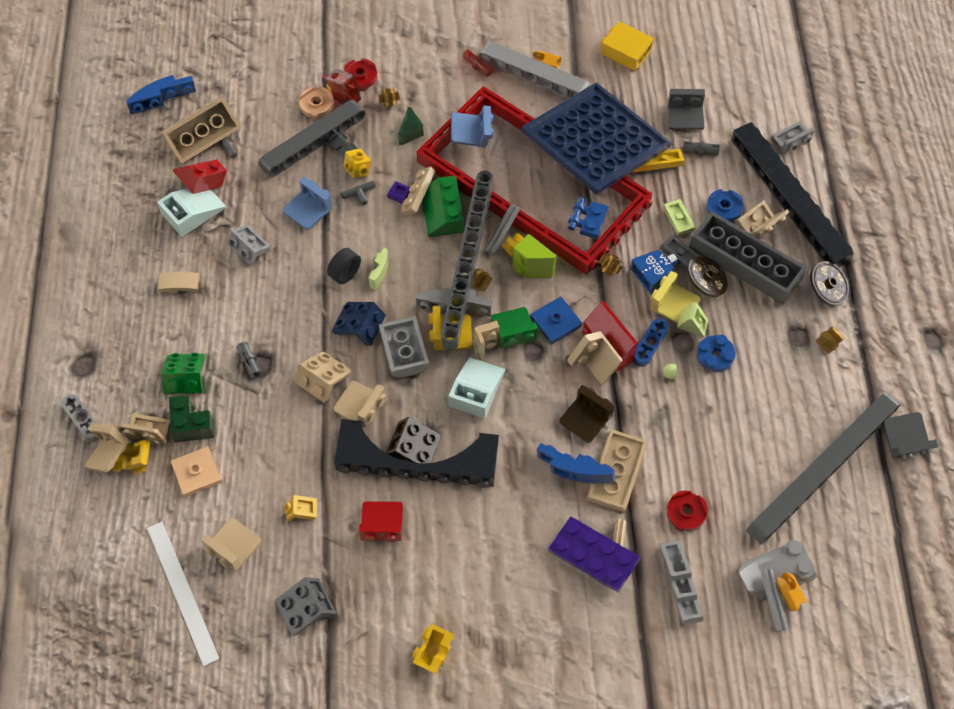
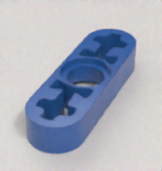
[634,318,668,367]

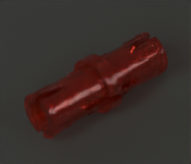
[462,49,494,77]

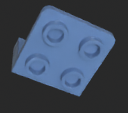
[451,105,494,148]
[283,177,333,230]

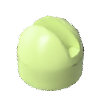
[663,364,677,379]

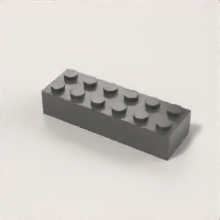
[689,211,807,305]

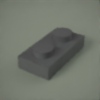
[660,234,701,270]

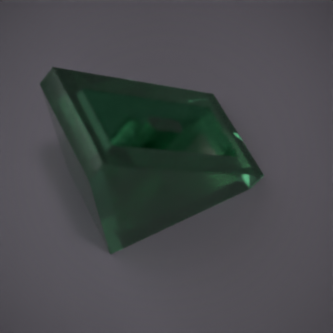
[398,107,424,145]

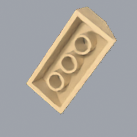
[160,96,241,164]

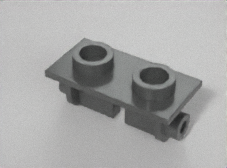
[328,128,358,159]

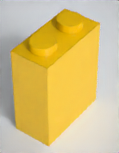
[600,21,654,71]

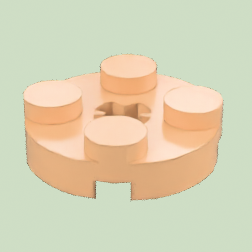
[299,87,334,120]

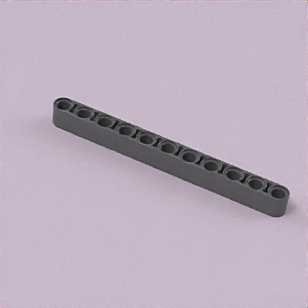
[441,170,493,351]
[746,391,901,545]

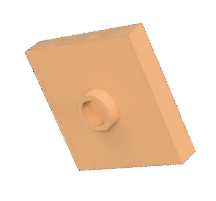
[171,446,222,497]

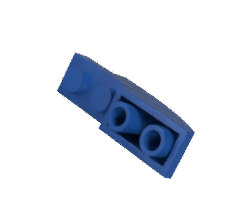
[126,75,196,114]
[537,443,615,484]

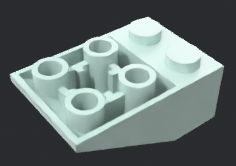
[157,188,227,237]
[448,357,505,419]

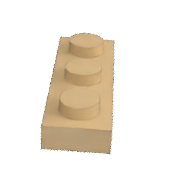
[400,166,435,217]

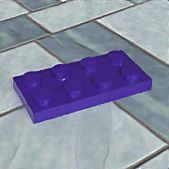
[548,516,640,593]

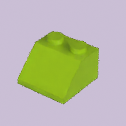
[513,234,556,278]

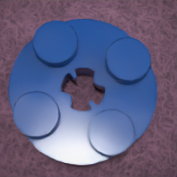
[706,189,743,222]
[696,334,736,372]

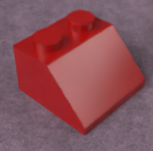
[173,159,227,194]

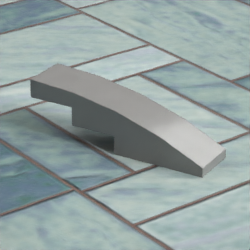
[660,540,704,625]

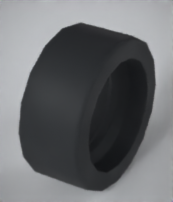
[327,248,361,284]

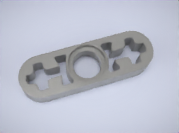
[62,394,99,442]

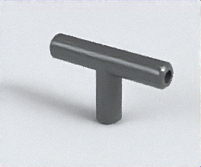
[341,181,376,205]

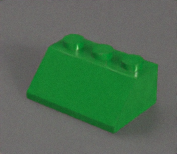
[422,176,464,237]

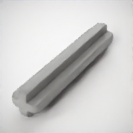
[485,204,520,255]
[761,568,788,631]

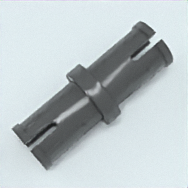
[683,141,720,156]
[236,342,262,379]

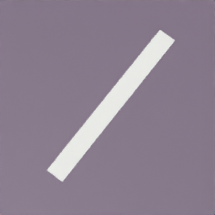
[147,522,219,666]

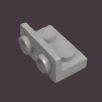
[228,224,271,265]

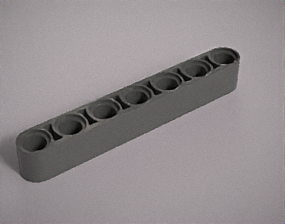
[258,100,366,177]

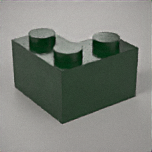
[169,395,214,443]

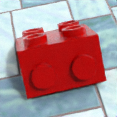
[359,501,403,542]

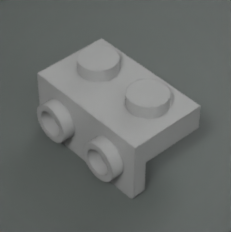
[770,121,815,154]

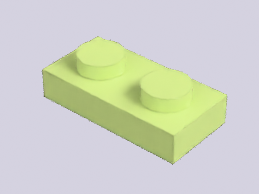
[663,199,695,236]

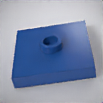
[530,296,583,345]

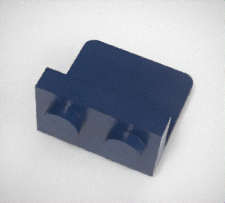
[332,302,386,346]

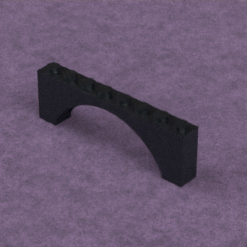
[334,419,499,488]

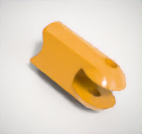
[532,51,562,69]
[776,573,807,611]

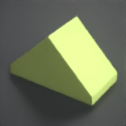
[677,302,708,337]

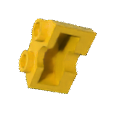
[112,440,151,474]
[412,624,454,674]

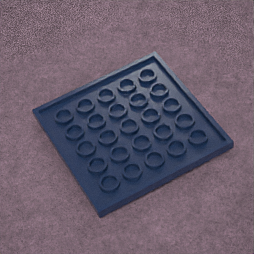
[521,82,671,195]

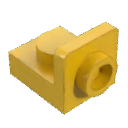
[284,495,317,521]

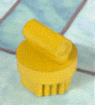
[501,233,523,258]

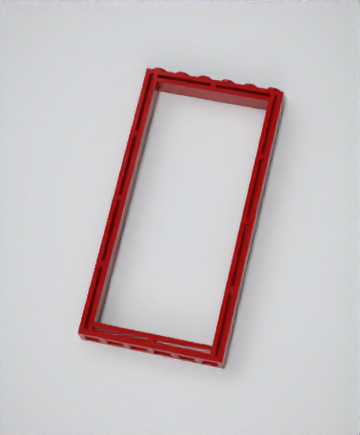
[416,86,653,275]

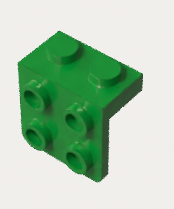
[491,307,538,349]
[161,352,205,394]

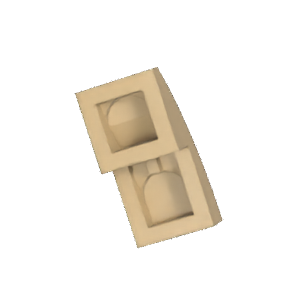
[158,272,199,294]

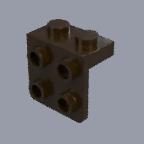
[559,384,614,443]

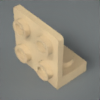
[567,331,622,385]

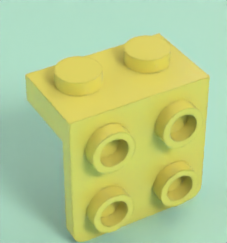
[650,271,701,324]

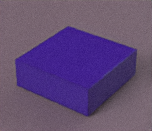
[387,181,410,204]

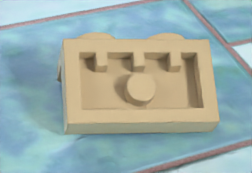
[472,321,499,360]

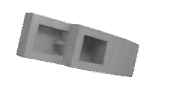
[416,288,493,316]

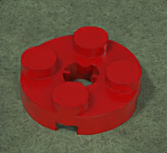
[343,59,378,92]
[666,490,708,531]

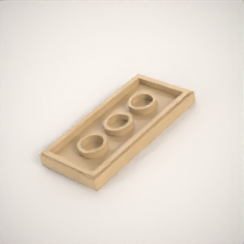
[586,429,648,513]

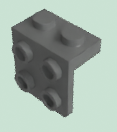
[883,412,939,459]

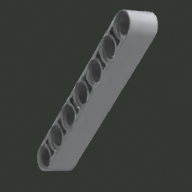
[478,41,590,98]

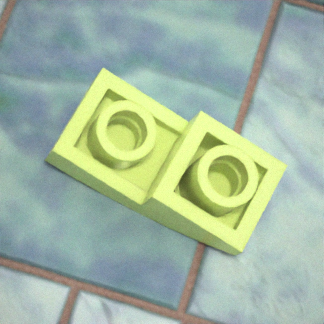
[368,248,389,291]

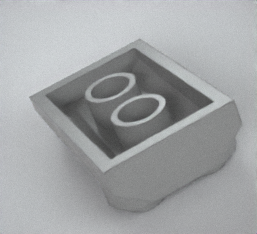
[379,316,430,378]
[738,540,817,601]

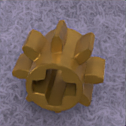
[378,88,400,107]
[598,253,623,276]

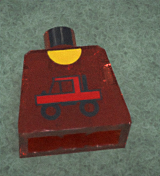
[322,69,361,105]

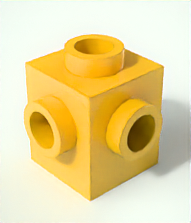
[343,149,372,178]

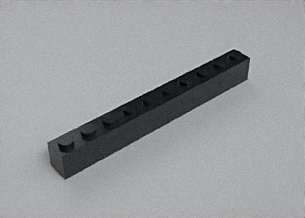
[731,122,854,268]

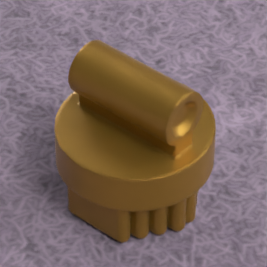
[472,268,493,292]
[816,326,844,354]

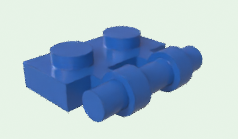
[568,197,609,239]

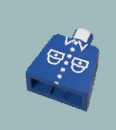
[630,250,678,295]

